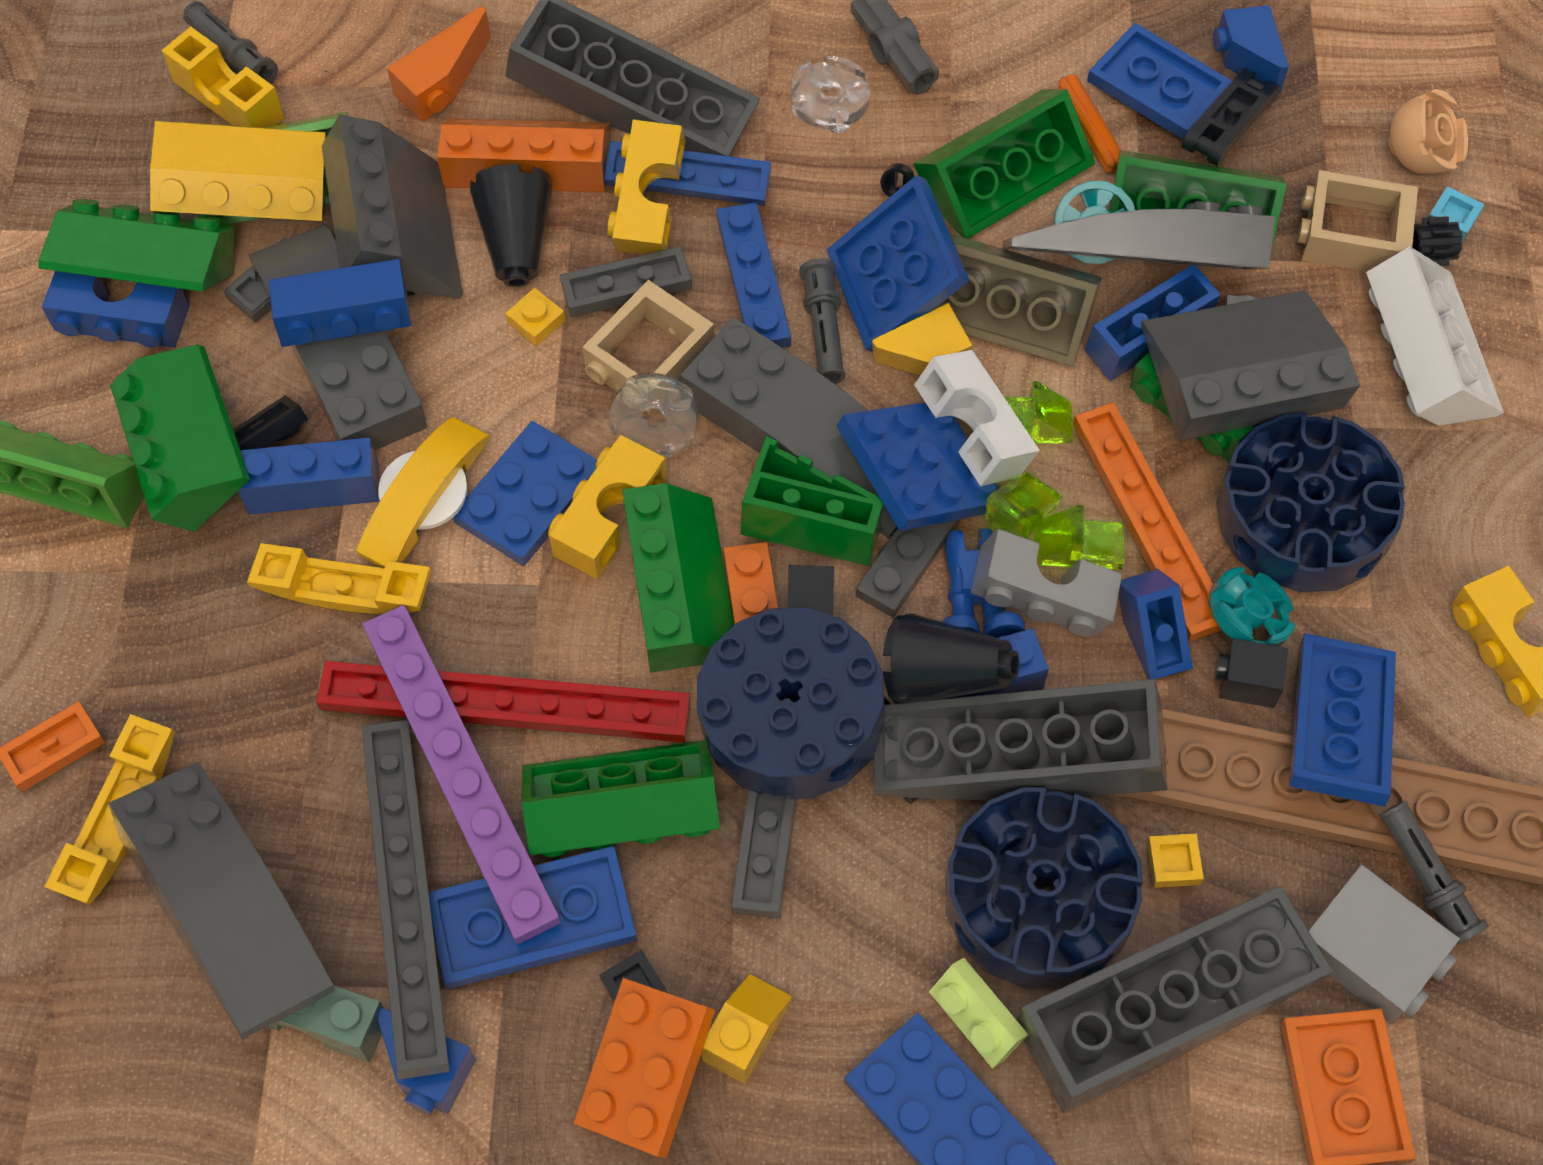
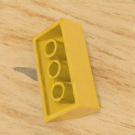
[150,121,326,221]

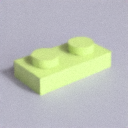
[929,958,1029,1069]

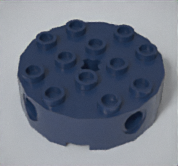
[1216,413,1405,592]
[697,607,885,799]
[945,787,1143,989]

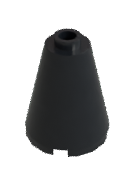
[470,164,553,287]
[883,613,1020,704]

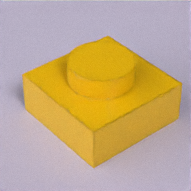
[505,288,566,346]
[1146,833,1204,888]

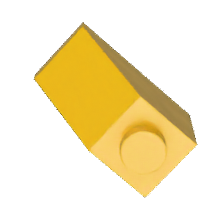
[872,303,972,375]
[701,974,793,1085]

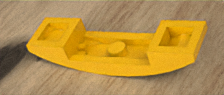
[356,417,490,568]
[247,543,432,614]
[44,714,175,905]

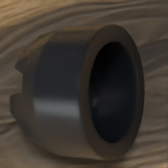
[880,163,915,197]

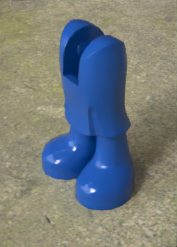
[943,528,1026,638]

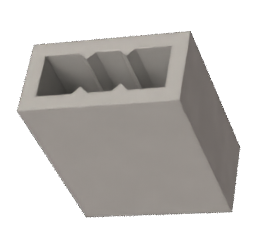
[1309,864,1460,1025]

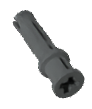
[183,1,278,84]
[799,258,846,384]
[1379,800,1489,945]

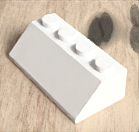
[1366,246,1504,426]

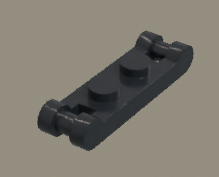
[1181,68,1280,166]

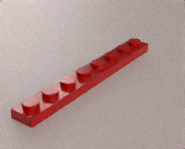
[316,661,690,743]

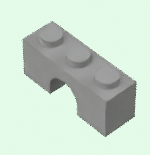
[971,529,1122,637]

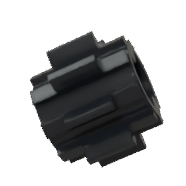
[1412,216,1462,266]

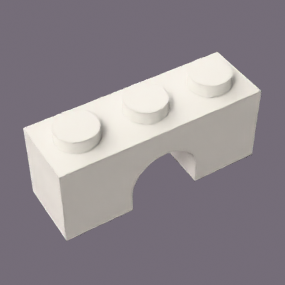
[914,350,1040,486]

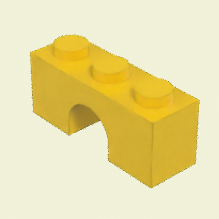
[161,26,285,128]
[608,120,686,255]
[548,435,667,580]
[1450,565,1543,718]

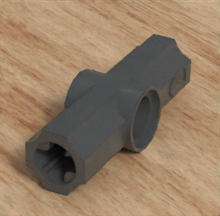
[851,0,939,95]

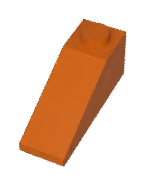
[387,6,491,122]

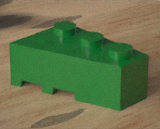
[740,435,884,566]

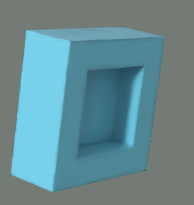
[1428,186,1485,243]

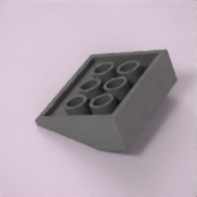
[322,114,463,299]
[1141,290,1360,441]

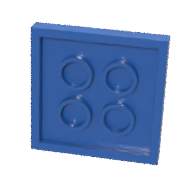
[827,175,970,352]
[836,402,1007,531]

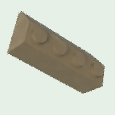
[930,233,1102,366]

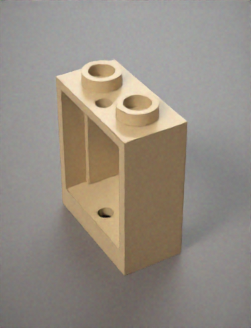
[1297,170,1418,272]
[582,280,715,415]

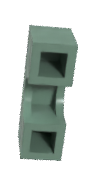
[268,986,384,1063]

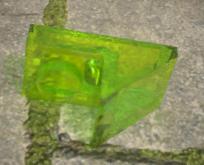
[1004,381,1073,443]
[986,472,1063,539]
[1033,505,1125,570]

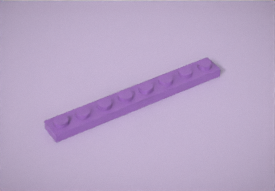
[362,605,561,945]

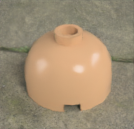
[1389,89,1468,175]

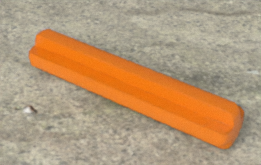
[1058,74,1121,174]

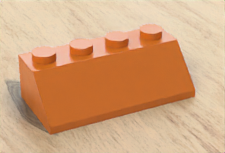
[437,118,611,192]

